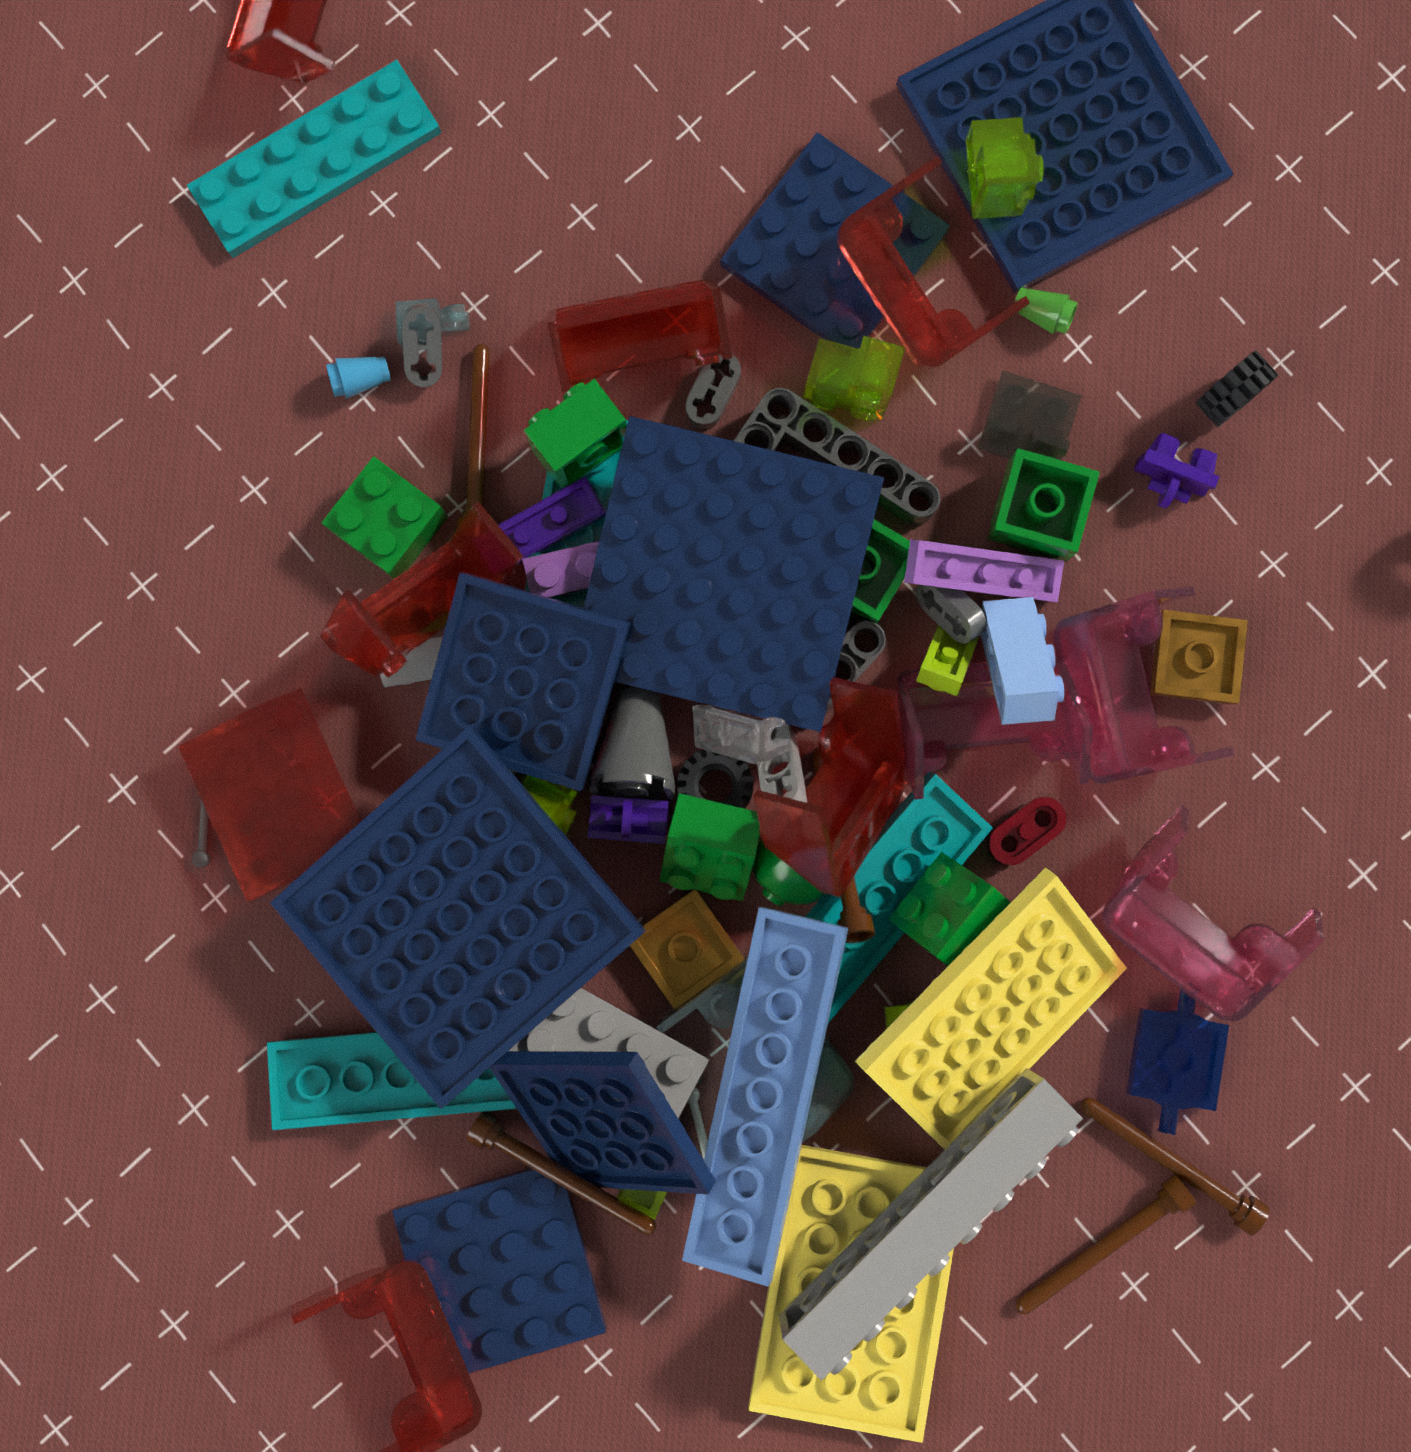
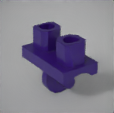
[1133,433,1220,509]
[588,795,668,844]

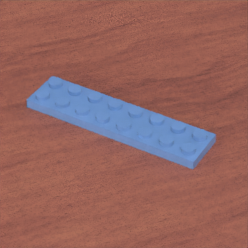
[682,907,848,1287]

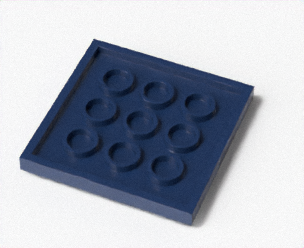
[720,132,950,360]
[415,572,631,791]
[489,1051,716,1195]
[392,1168,607,1382]

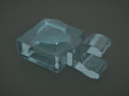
[395,298,470,347]

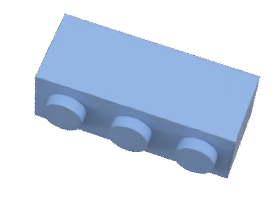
[981,597,1064,725]

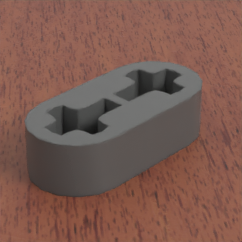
[402,304,442,387]
[685,351,741,430]
[916,585,987,644]

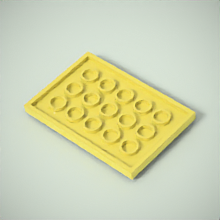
[855,867,1127,1149]
[748,1145,954,1443]

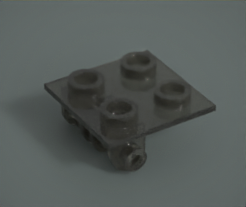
[977,370,1081,460]

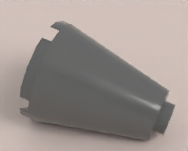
[589,685,675,800]

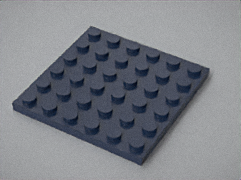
[896,0,1234,294]
[584,416,884,732]
[270,727,646,1109]

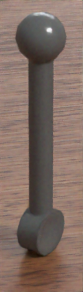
[192,779,215,868]

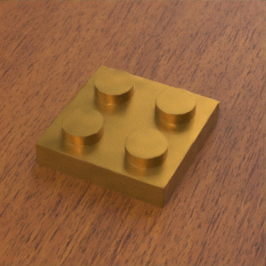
[1150,609,1248,705]
[630,890,745,1010]

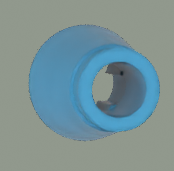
[326,356,391,399]

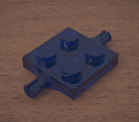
[1126,985,1229,1135]

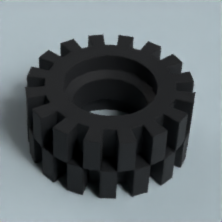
[1195,350,1279,428]
[677,747,754,809]

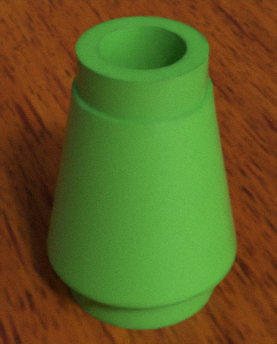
[1012,287,1078,335]

